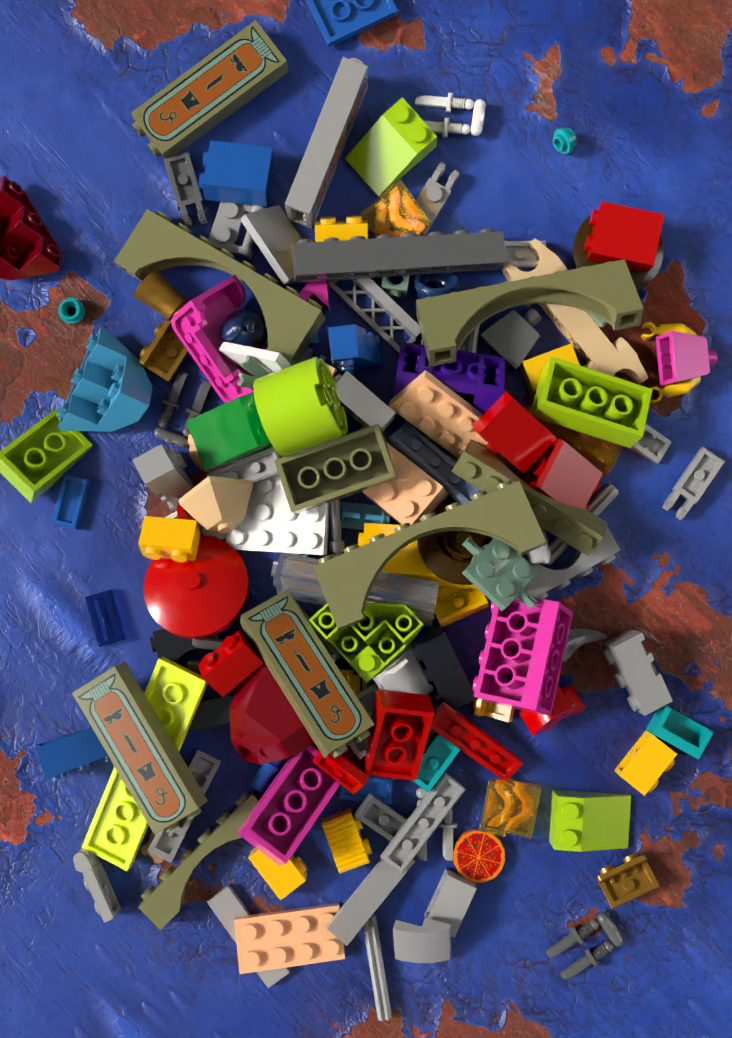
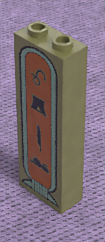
[131,20,289,159]
[240,590,375,759]
[72,662,208,835]

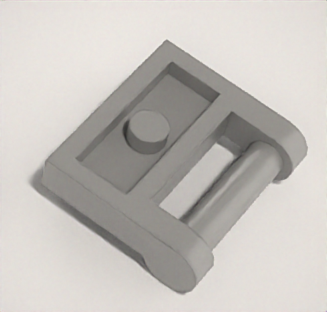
[208,202,266,259]

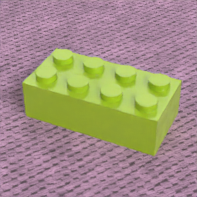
[531,356,652,448]

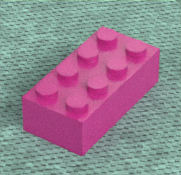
[236,745,340,865]

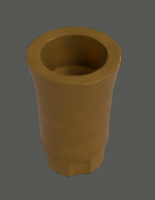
[133,269,188,320]

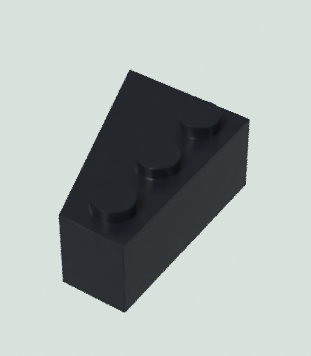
[411,615,477,710]

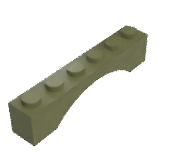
[451,439,607,556]
[138,789,262,930]

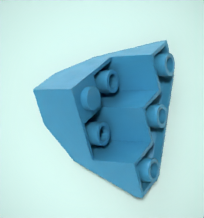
[57,327,152,432]

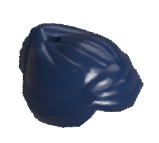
[414,273,461,299]
[219,309,268,348]

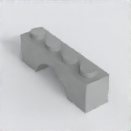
[526,527,621,599]

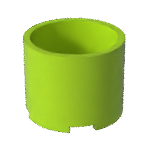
[253,357,348,457]

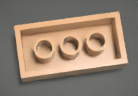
[360,425,449,526]

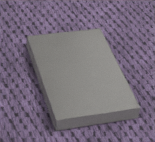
[240,205,302,285]

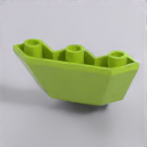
[309,603,424,685]

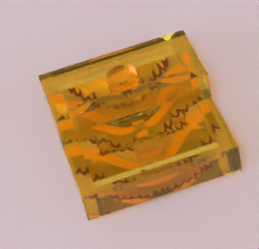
[360,180,431,238]
[479,780,542,839]

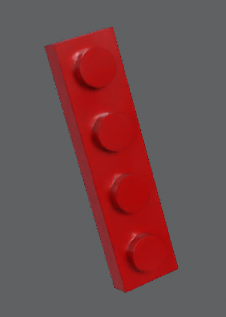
[431,702,523,781]

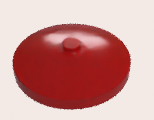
[144,535,250,639]

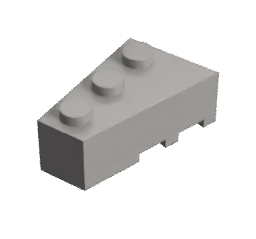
[132,444,194,511]
[602,629,673,716]

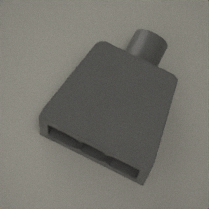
[478,308,542,373]

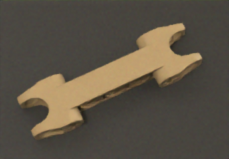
[501,238,649,384]

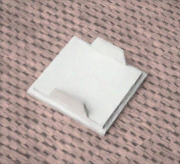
[373,647,434,695]

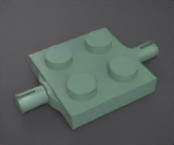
[462,536,538,611]

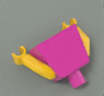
[641,322,718,403]

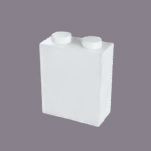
[334,371,395,432]

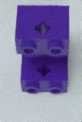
[393,342,505,414]

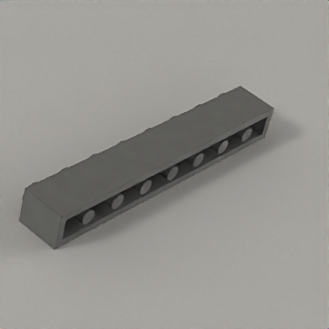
[291,228,506,283]

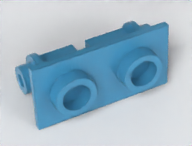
[340,501,389,530]

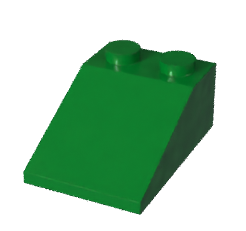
[186,392,273,471]

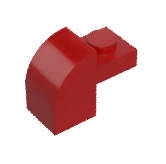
[519,685,586,736]

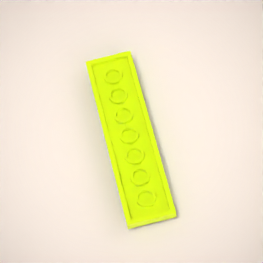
[82,657,208,871]

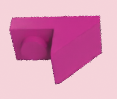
[299,281,330,312]

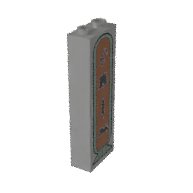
[285,57,368,229]

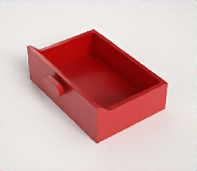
[471,391,557,473]

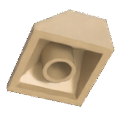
[179,476,253,534]

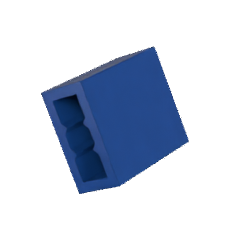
[199,140,273,207]

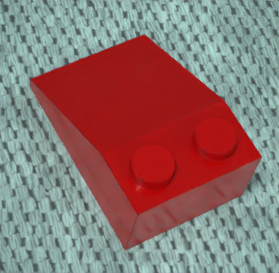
[363,689,435,781]

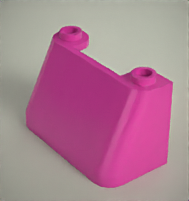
[171,275,270,403]

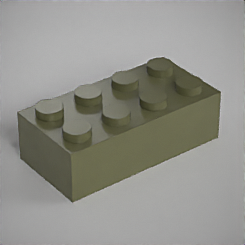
[274,424,399,514]

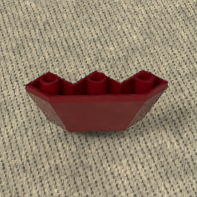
[0,175,62,281]
[229,661,315,765]

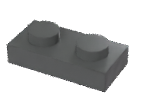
[354,793,408,841]

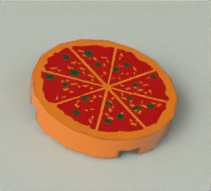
[453,828,505,883]

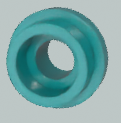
[553,128,577,154]
[58,298,85,324]

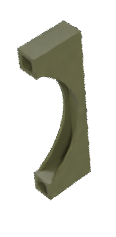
[114,209,326,365]
[416,259,644,367]
[313,480,546,630]

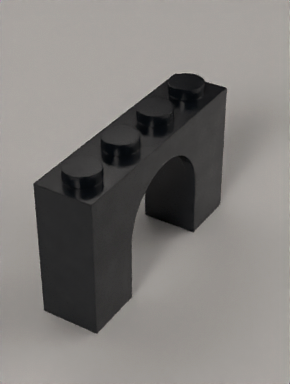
[150,628,235,732]

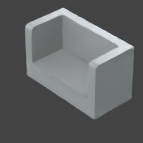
[424,868,477,937]

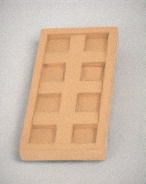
[389,370,488,459]
[234,903,345,974]

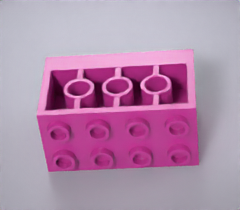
[473,598,573,717]

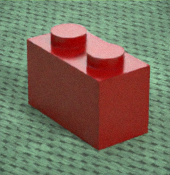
[198,631,264,697]

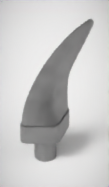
[563,628,607,662]

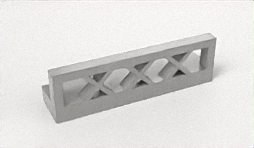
[327,278,421,354]

